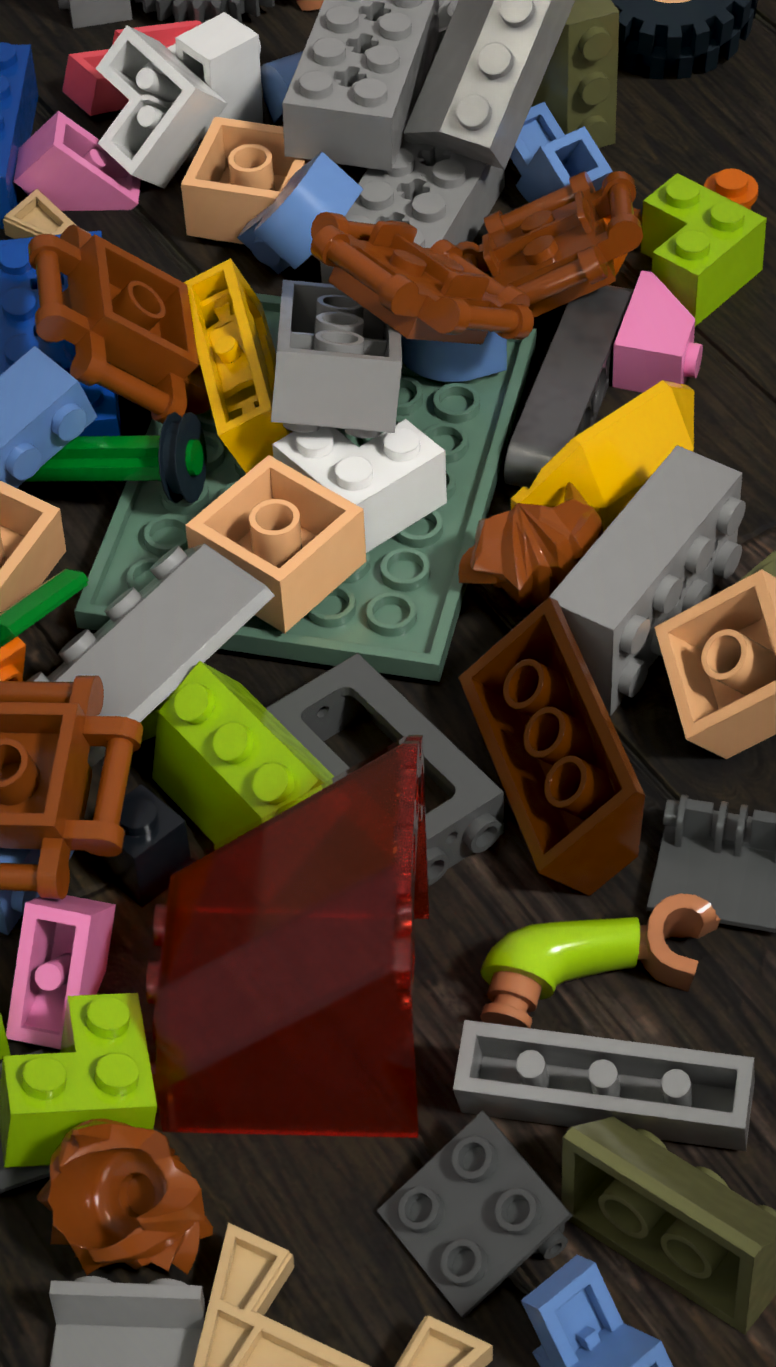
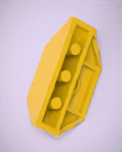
[511,380,694,532]

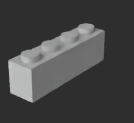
[453,1020,755,1151]

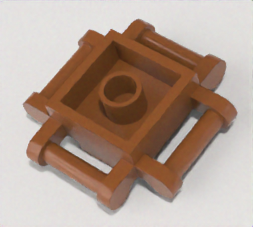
[456,171,643,318]
[311,212,534,345]
[28,224,211,424]
[0,675,144,899]

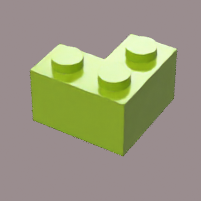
[641,173,767,327]
[0,993,157,1168]

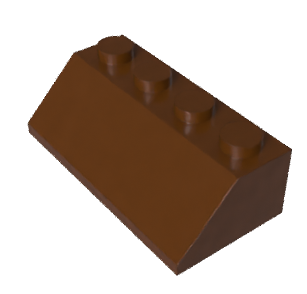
[458,597,645,896]

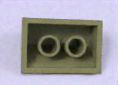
[531,0,619,148]
[561,1116,776,1335]

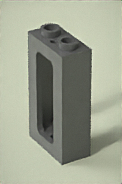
[266,653,504,900]

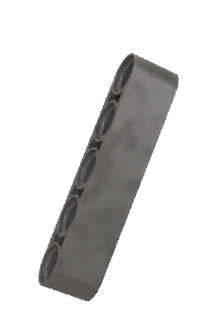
[504,285,634,488]

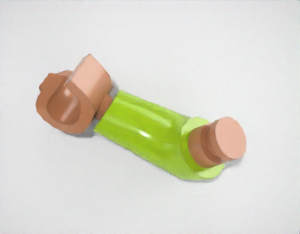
[480,893,721,1028]

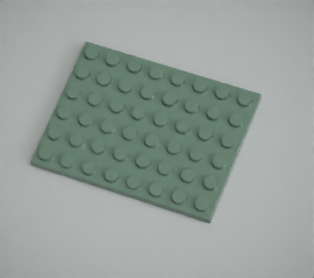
[74,293,537,682]

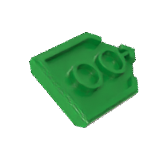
[0,568,89,647]

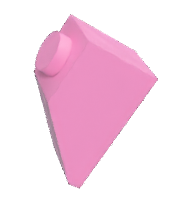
[13,111,141,211]
[612,270,703,393]
[6,895,116,1049]

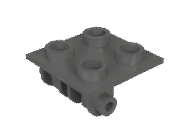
[647,794,776,933]
[377,1110,573,1318]

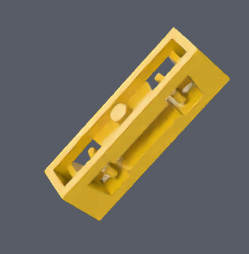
[183,258,293,473]

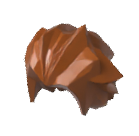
[458,482,603,610]
[36,1118,213,1276]

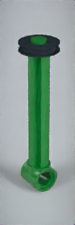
[24,412,207,503]

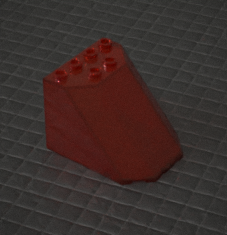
[146,735,430,1138]

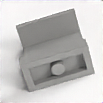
[49,1276,206,1367]

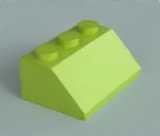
[152,661,358,901]

